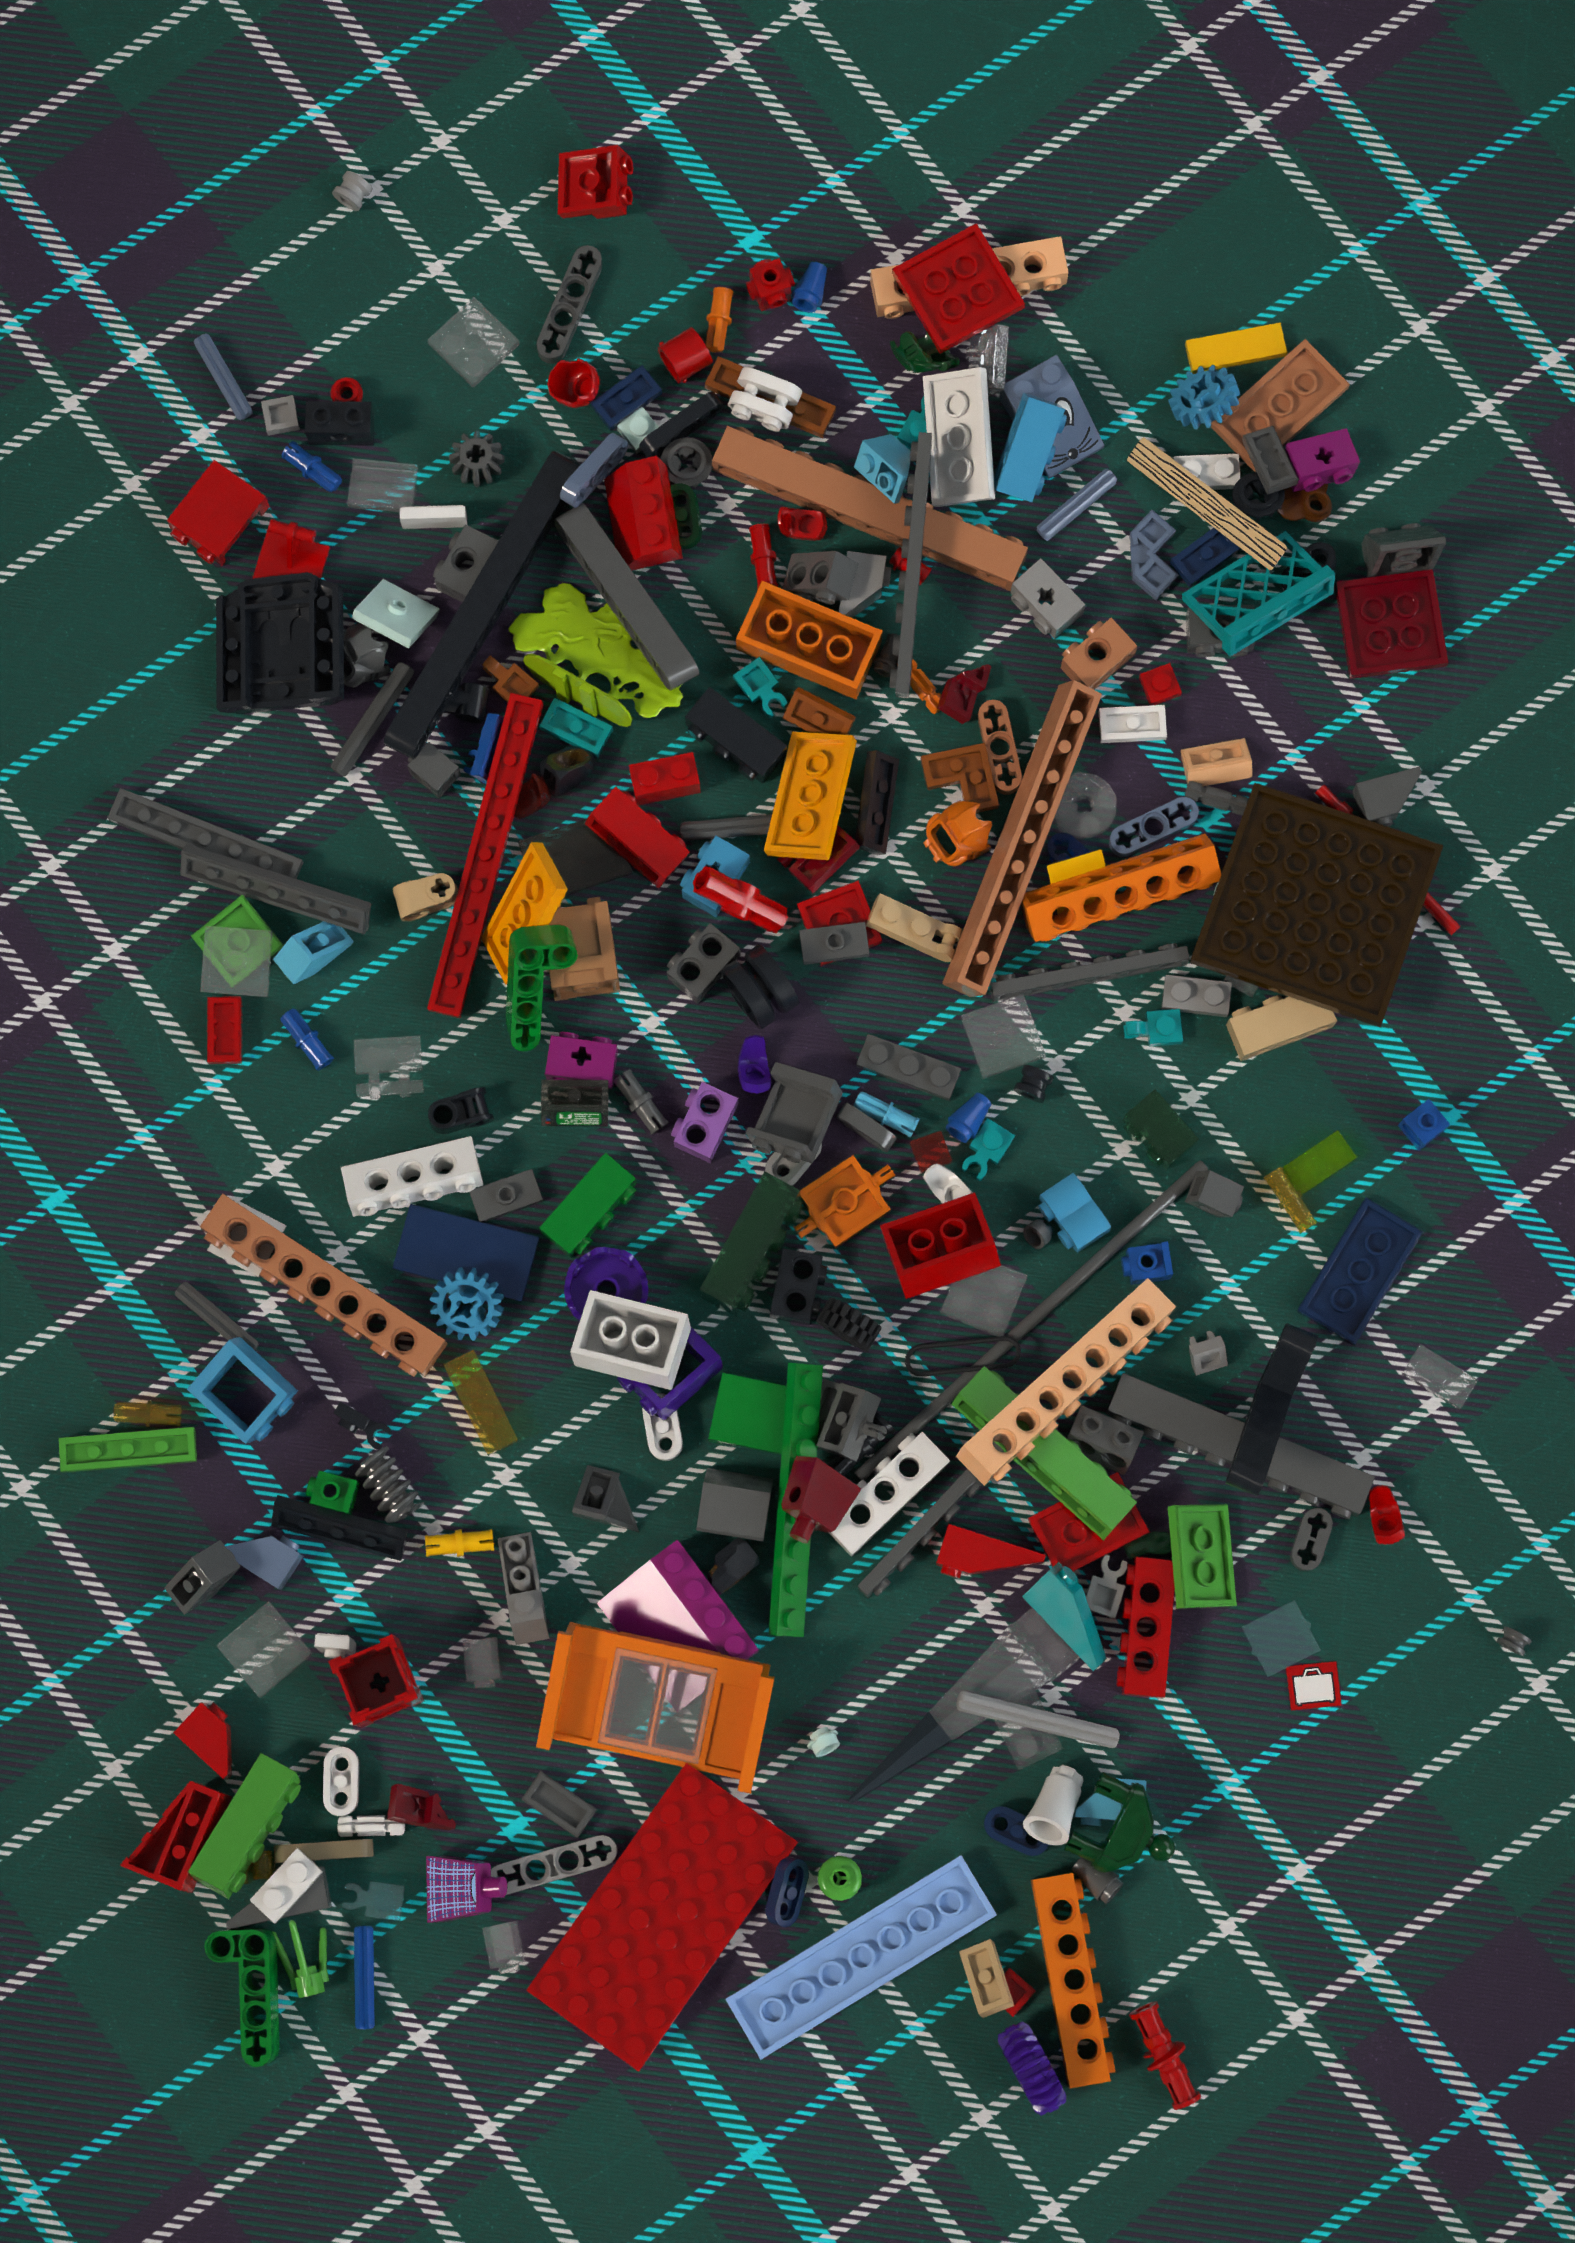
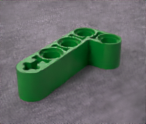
[506,925,578,1051]
[204,1928,280,2067]

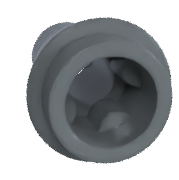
[1072,1858,1124,1904]

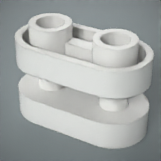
[728,367,802,432]

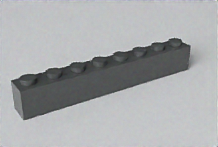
[1106,1373,1375,1519]

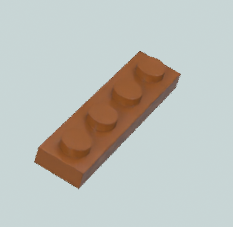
[705,356,836,439]

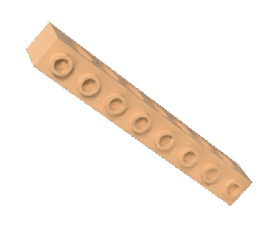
[956,1278,1176,1486]

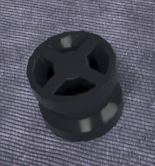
[1013,1065,1054,1103]

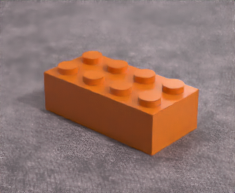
[736,581,883,700]

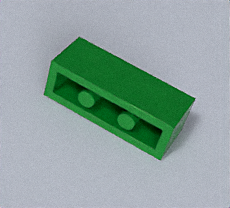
[539,1153,637,1258]

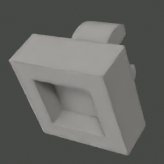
[1189,1331,1228,1376]

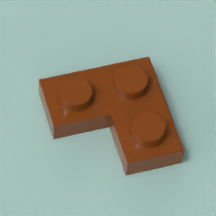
[920,743,999,813]

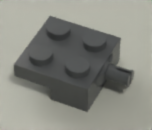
[816,1379,887,1462]

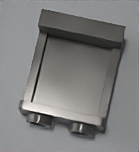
[745,1062,843,1163]

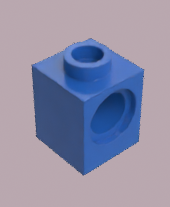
[1398,1099,1450,1151]

